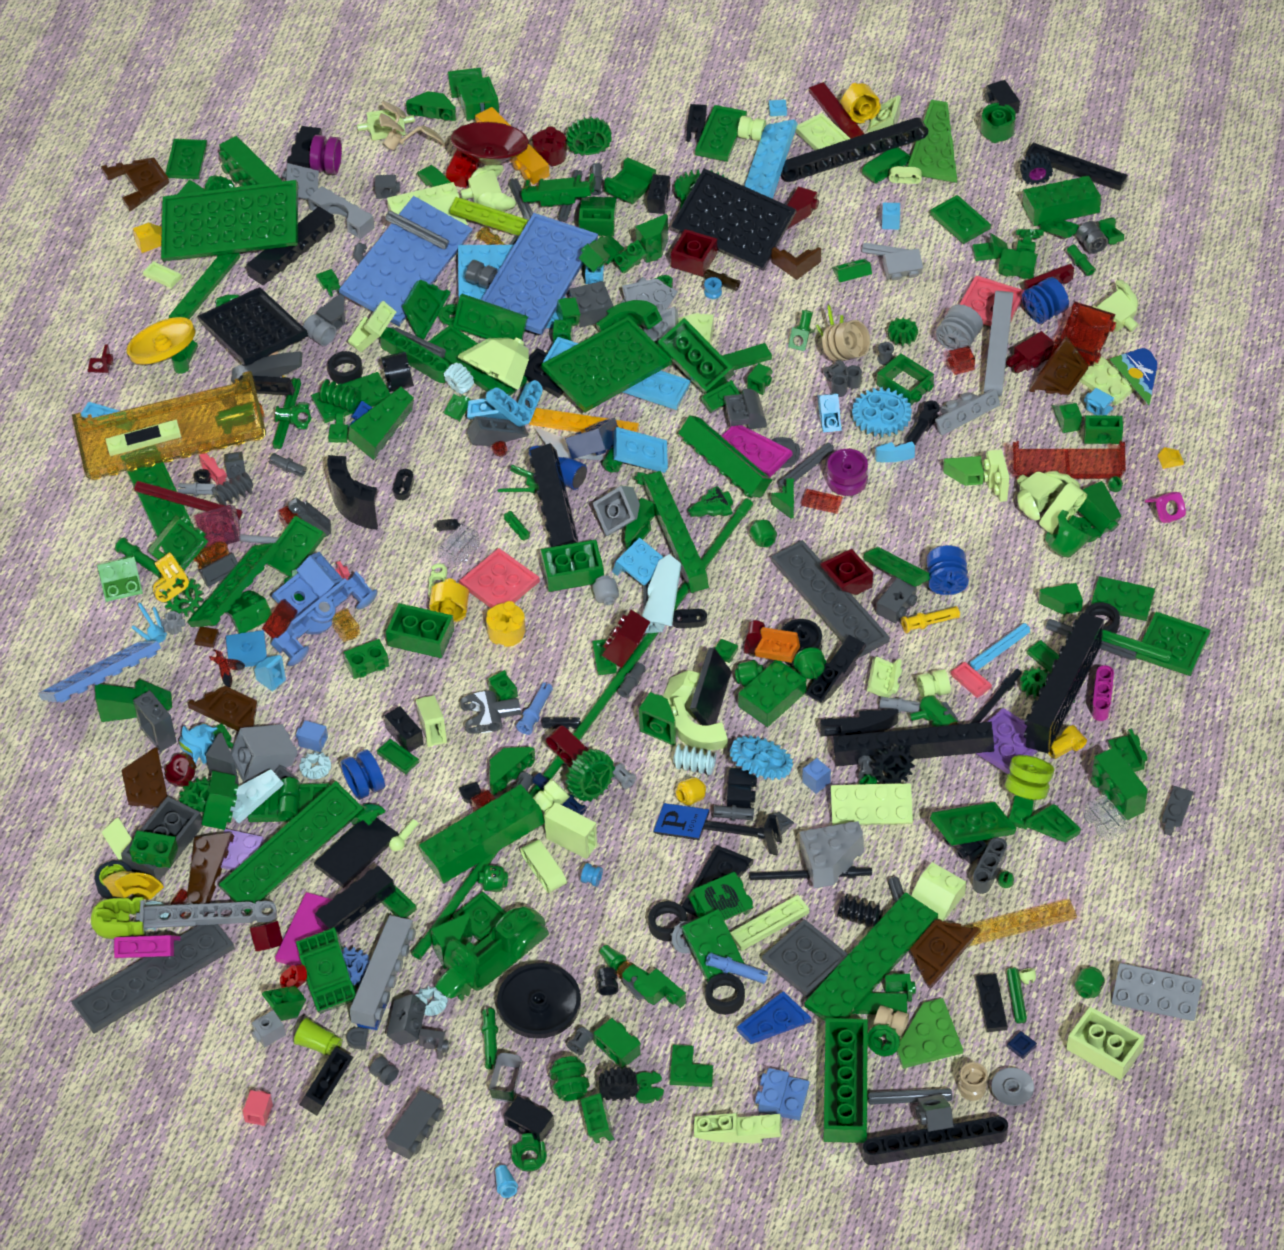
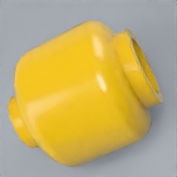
[676,777,706,806]

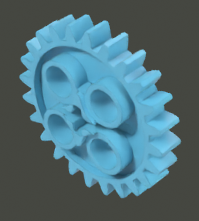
[852,387,912,437]
[730,735,793,780]

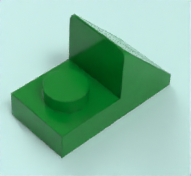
[972,233,1008,261]
[771,478,794,518]
[1009,795,1037,830]

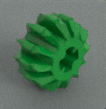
[205,175,235,191]
[888,317,918,347]
[1020,667,1048,699]

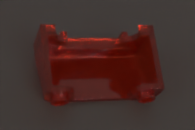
[1050,301,1117,367]

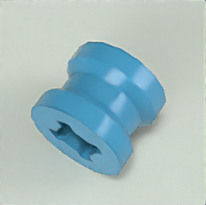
[704,277,722,299]
[581,863,603,887]

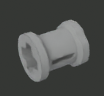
[612,763,637,789]

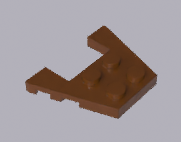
[101,157,169,212]

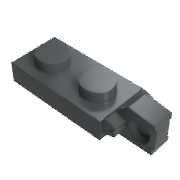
[288,497,331,537]
[1162,786,1193,836]

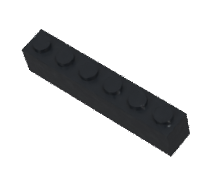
[246,206,335,285]
[529,443,579,547]

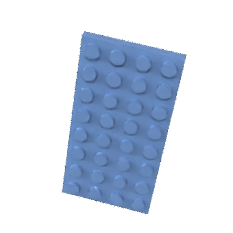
[339,196,473,326]
[481,213,598,335]

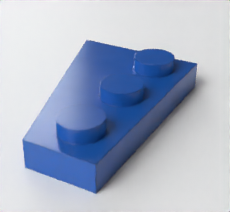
[737,991,812,1044]

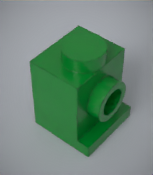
[747,363,773,395]
[488,670,518,701]

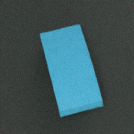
[875,441,915,462]

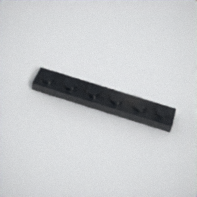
[1026,142,1128,191]

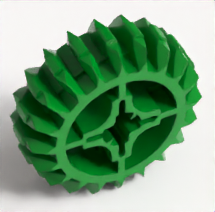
[566,116,612,156]
[565,749,615,802]

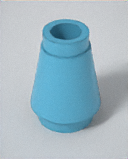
[495,1165,518,1198]

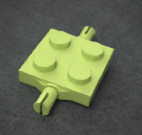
[357,107,415,141]

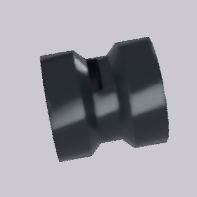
[596,967,619,996]

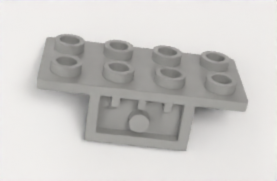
[1112,963,1202,1021]

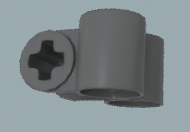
[823,360,862,397]

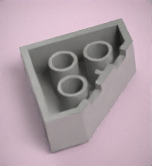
[799,821,864,889]

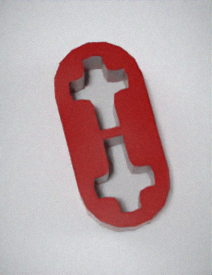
[280,964,307,988]

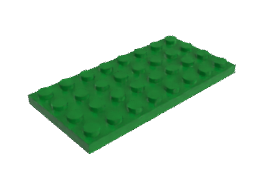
[161,180,298,262]

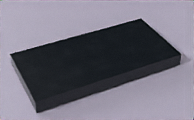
[690,647,732,726]
[314,818,399,888]

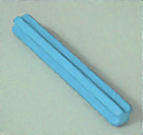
[970,623,1030,671]

